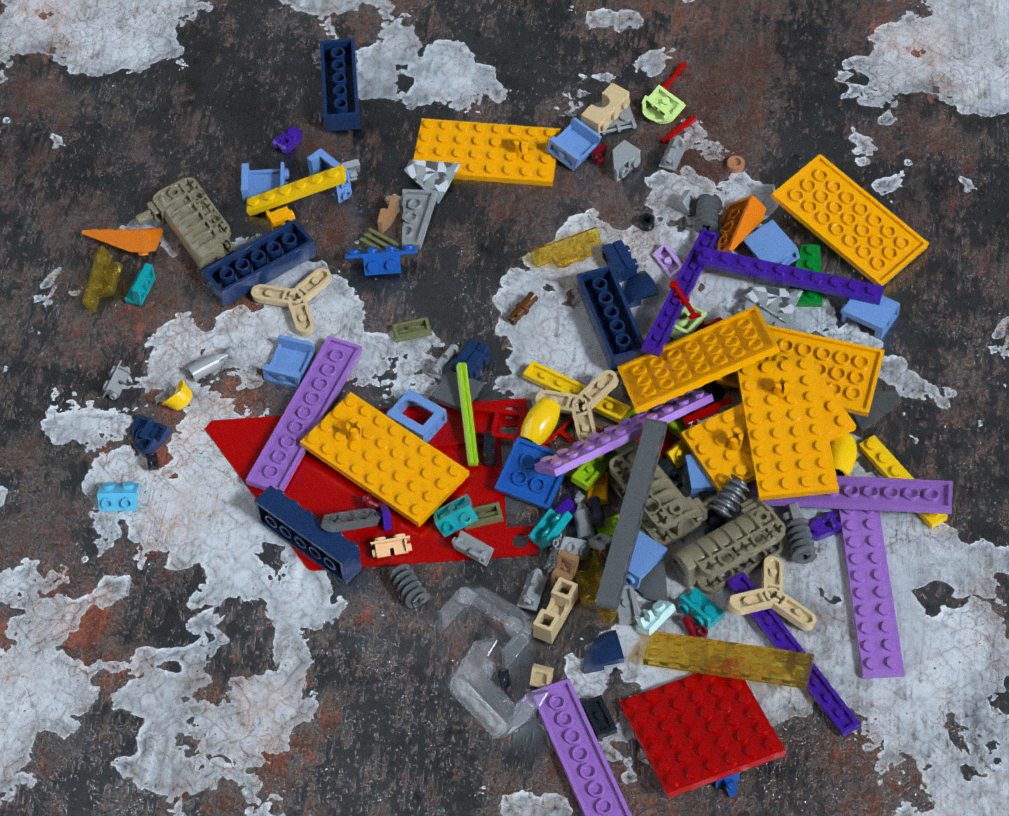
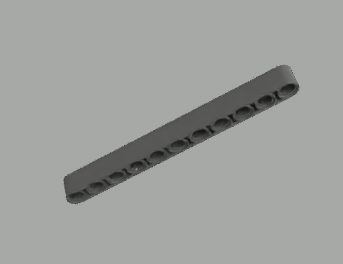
[596,418,667,611]

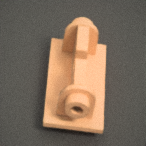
[370,533,412,559]

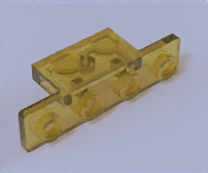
[531,227,601,268]
[82,246,123,313]
[574,549,617,625]

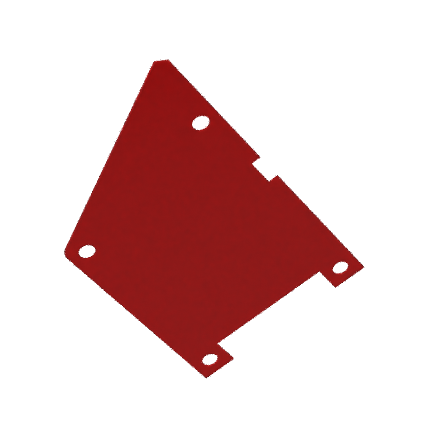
[205,398,539,571]

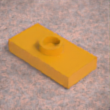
[587,472,610,505]

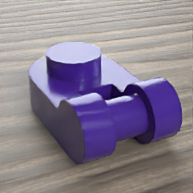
[272,127,302,154]
[808,511,843,541]

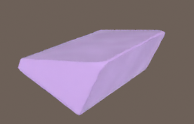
[652,242,684,280]

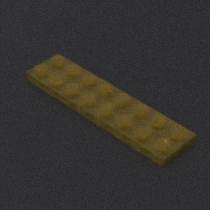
[643,631,814,689]

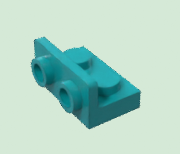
[125,263,156,306]
[433,494,478,537]
[528,508,573,550]
[678,588,724,630]

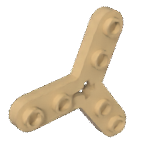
[251,268,331,336]
[535,370,619,441]
[727,556,817,631]

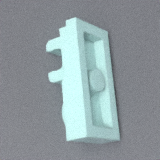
[635,599,676,636]

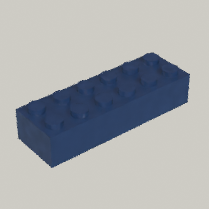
[320,38,361,132]
[202,219,317,307]
[577,265,647,372]
[254,485,362,585]

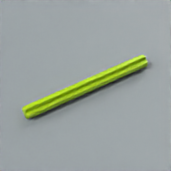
[456,362,479,466]

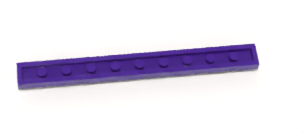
[641,229,719,357]
[697,247,884,305]
[726,572,861,737]

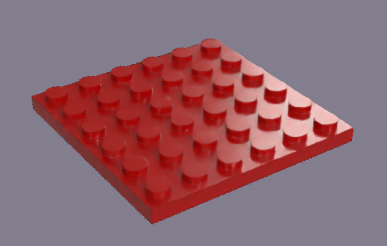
[619,660,786,798]

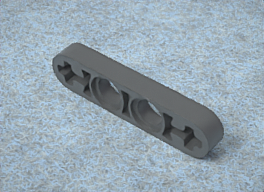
[320,508,382,532]

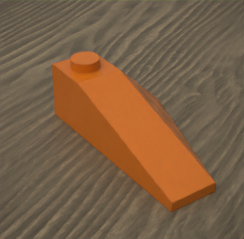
[717,195,767,252]
[82,228,163,256]

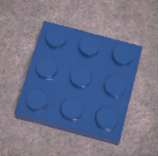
[494,437,566,510]

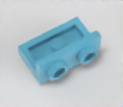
[97,481,140,511]

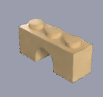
[581,83,630,135]
[533,577,578,644]

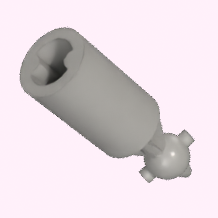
[186,346,240,382]
[574,491,595,540]

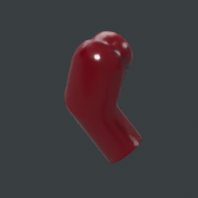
[591,142,607,165]
[361,494,390,511]
[681,615,709,639]

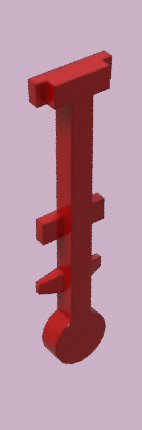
[669,281,701,320]
[429,436,484,450]

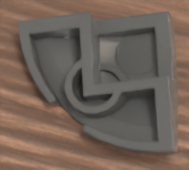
[633,561,667,603]

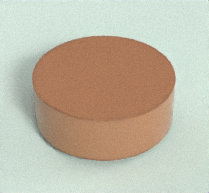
[727,156,745,173]

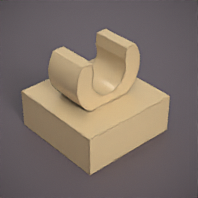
[529,663,554,688]

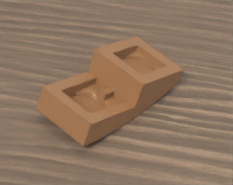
[378,195,399,234]
[550,549,580,588]

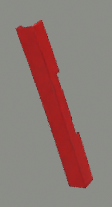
[662,62,686,90]
[660,115,697,144]

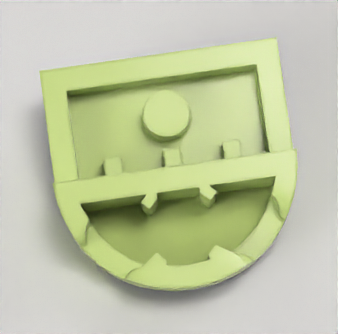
[642,85,686,124]

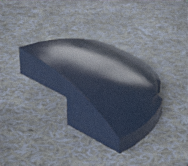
[623,270,659,308]
[132,414,173,457]
[583,630,624,674]

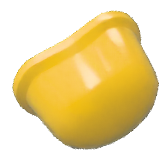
[162,379,193,411]

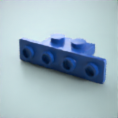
[344,244,418,276]

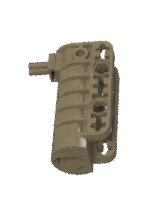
[135,177,235,271]
[609,439,718,548]
[671,491,786,595]

